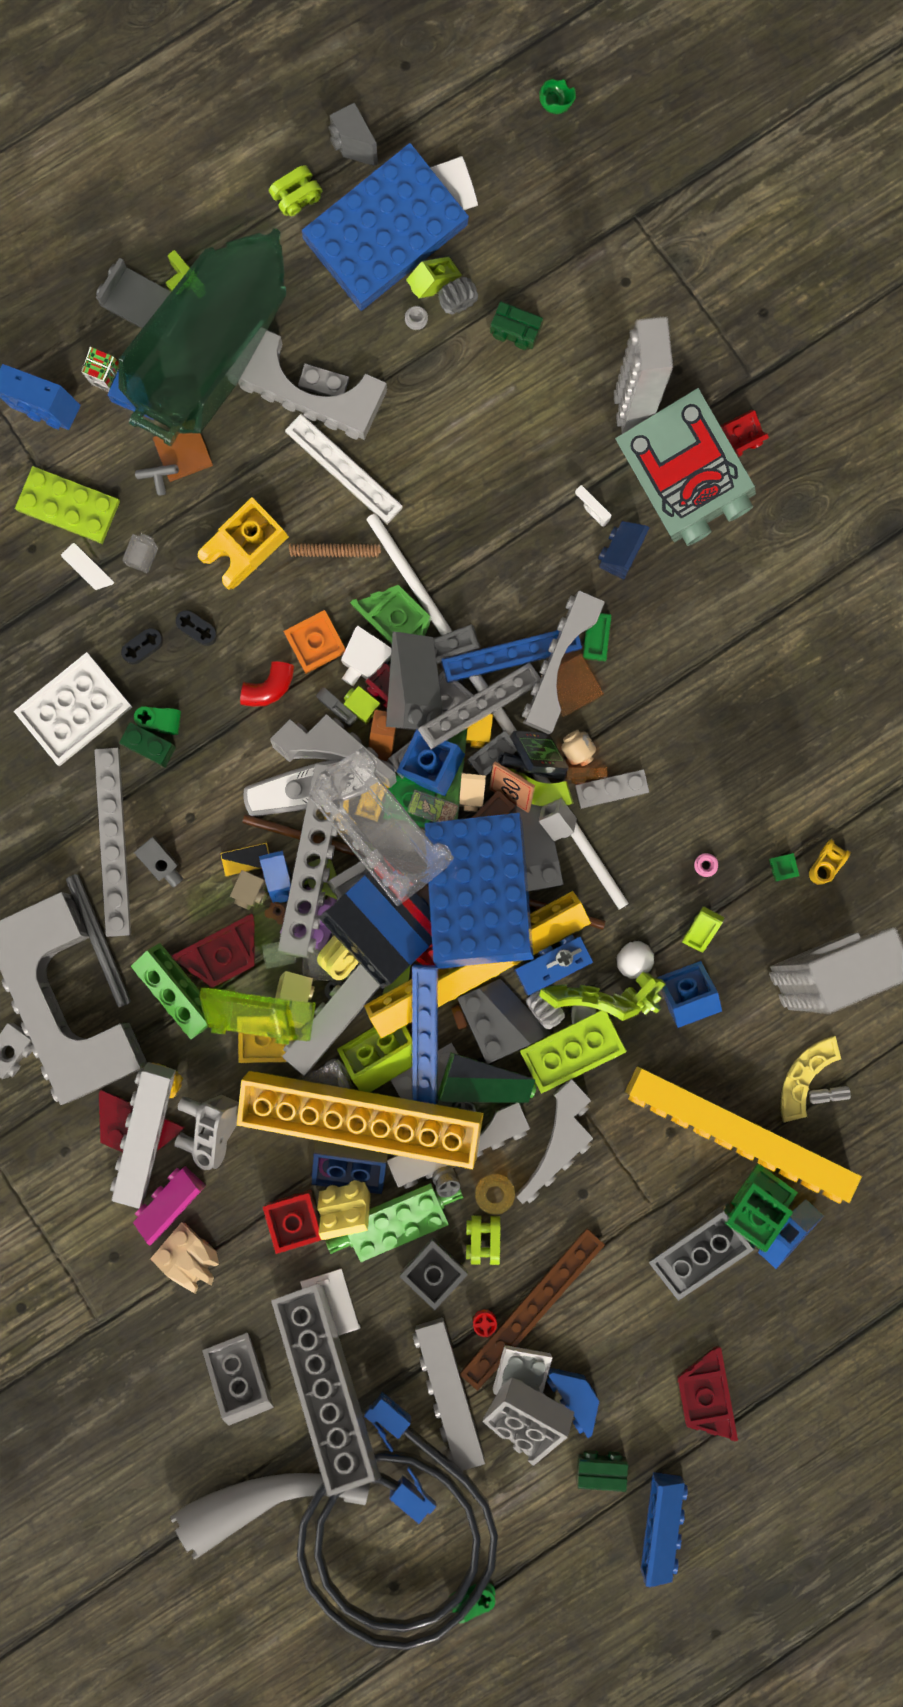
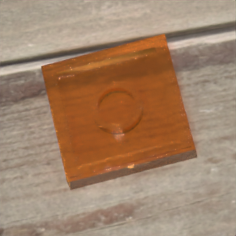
[540,654,604,718]

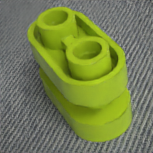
[269,165,322,216]
[466,1216,500,1265]

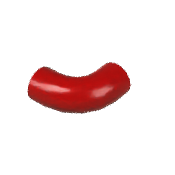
[240,661,294,707]

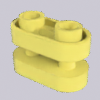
[317,936,359,980]

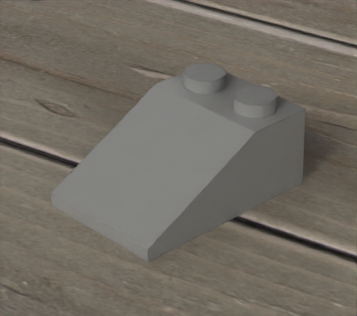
[202,1333,274,1426]

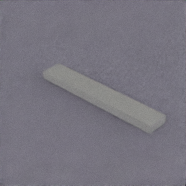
[418,662,541,749]

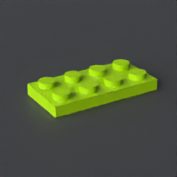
[15,466,120,544]
[520,1010,627,1094]

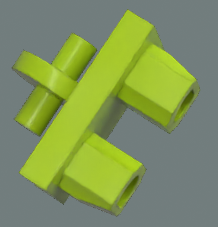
[621,972,666,1014]

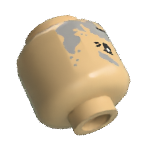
[561,730,596,766]

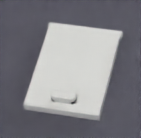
[300,1268,360,1336]

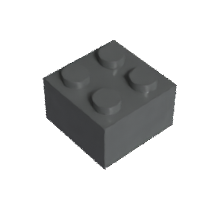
[399,1237,468,1310]

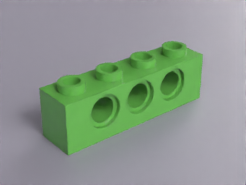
[131,943,220,1039]

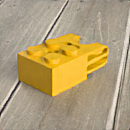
[198,497,289,589]

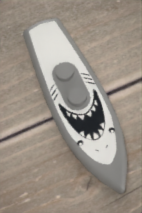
[244,760,390,816]

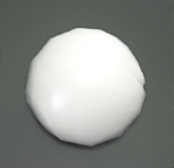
[616,941,654,979]

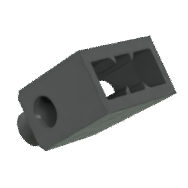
[134,835,184,888]

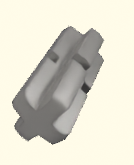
[809,1086,851,1104]

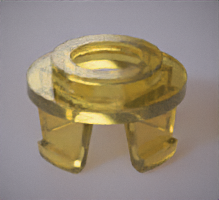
[475,1173,515,1214]

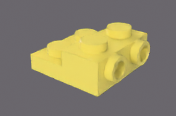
[317,1181,371,1240]

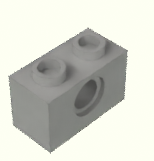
[0,1023,33,1079]

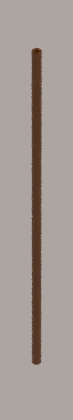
[243,814,606,930]

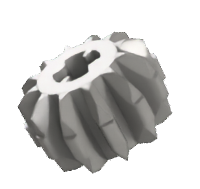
[526,988,565,1029]

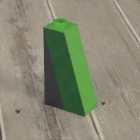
[438,1052,536,1103]

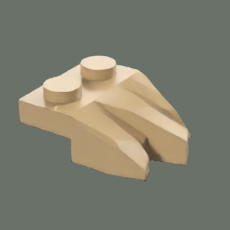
[151,1222,219,1293]

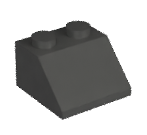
[328,103,378,166]

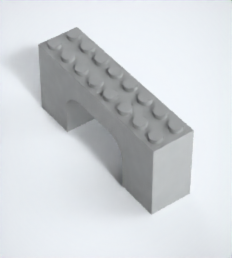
[0,892,147,1105]
[769,928,903,1013]

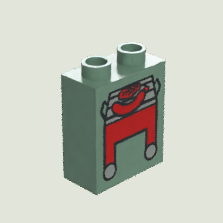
[615,388,756,546]

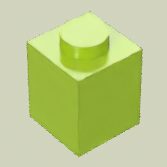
[344,686,381,725]

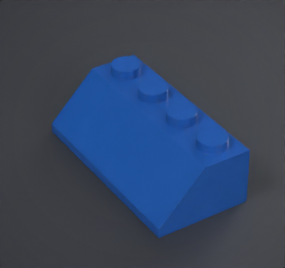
[641,1472,688,1587]

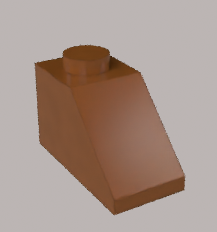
[369,710,397,761]

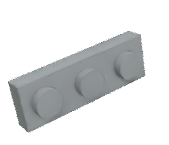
[575,770,649,809]

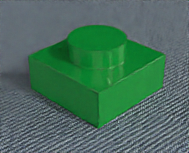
[769,853,799,882]

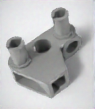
[175,1095,239,1170]

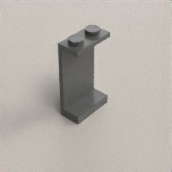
[96,258,195,345]

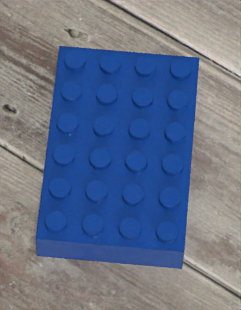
[302,143,469,311]
[425,813,534,969]

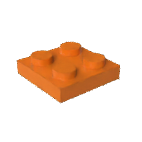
[284,610,346,674]

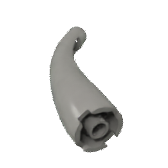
[170,1473,370,1559]

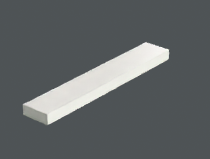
[285,414,403,524]

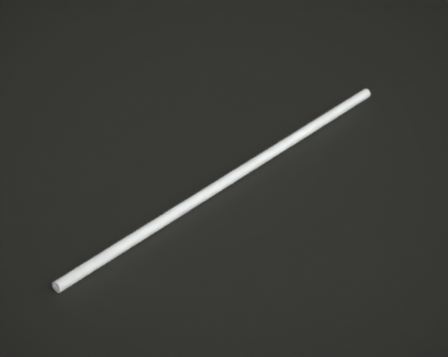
[366,513,629,909]

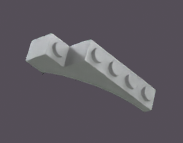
[270,714,397,788]
[515,1079,593,1204]

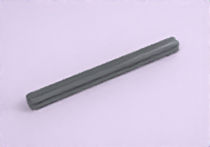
[66,874,131,1007]

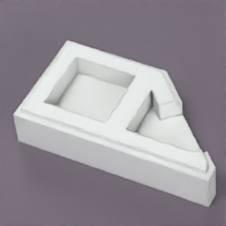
[575,485,612,527]

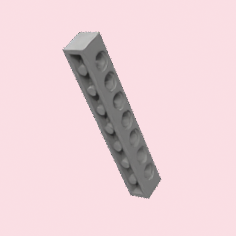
[278,764,348,958]

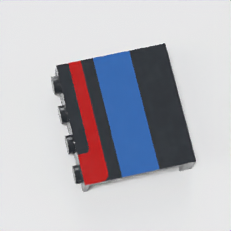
[318,858,432,989]

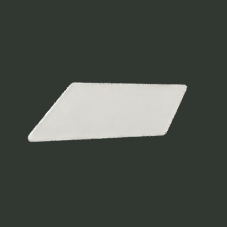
[61,543,114,590]

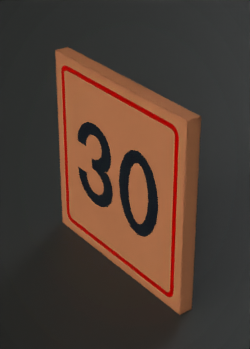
[489,762,535,813]

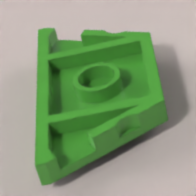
[350,585,431,645]

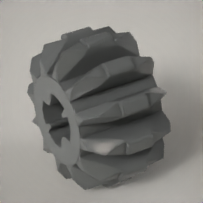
[438,277,478,314]

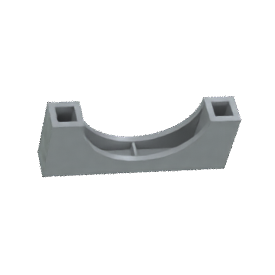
[236,327,387,440]

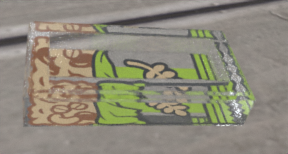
[407,790,459,822]

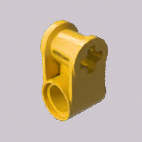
[809,839,851,885]

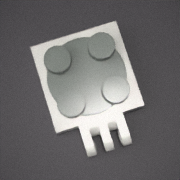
[493,1345,552,1395]

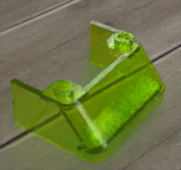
[200,987,316,1045]

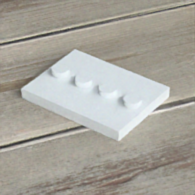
[14,652,132,766]

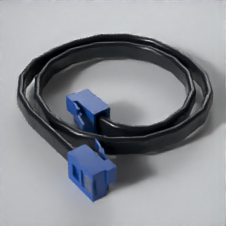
[297,1392,498,1650]

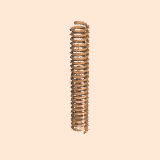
[289,543,381,558]

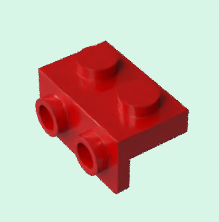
[720,410,769,457]

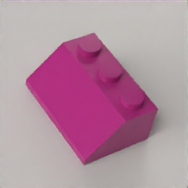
[133,1166,206,1246]

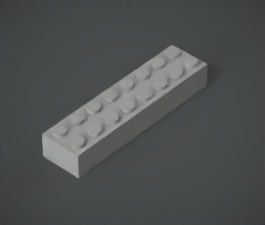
[614,317,673,434]
[272,1284,381,1497]

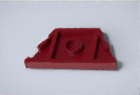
[171,914,255,988]
[99,1089,185,1153]
[677,1346,738,1441]

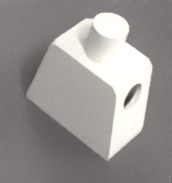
[341,626,392,686]

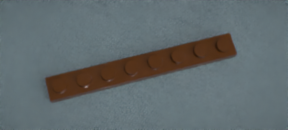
[460,1227,605,1391]

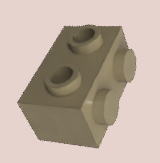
[230,870,268,910]

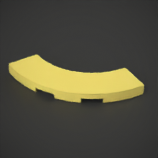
[780,1036,841,1122]

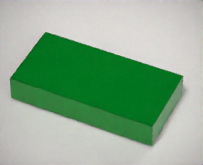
[583,613,612,662]

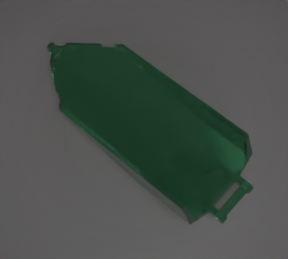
[118,228,286,447]

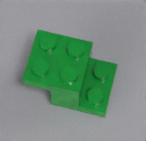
[725,1164,798,1252]

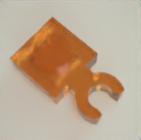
[566,767,607,784]

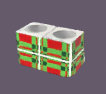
[82,347,124,392]

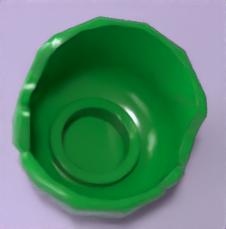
[539,79,576,115]

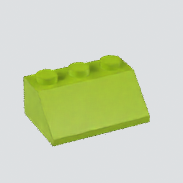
[337,1025,412,1093]

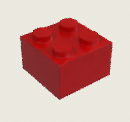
[262,1190,322,1254]

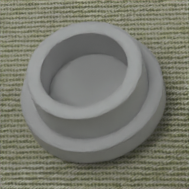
[405,306,428,330]

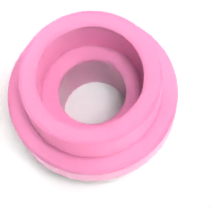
[694,853,718,877]

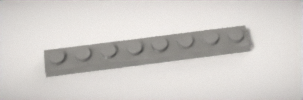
[94,748,131,937]

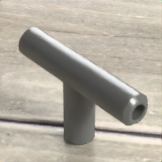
[135,464,179,496]

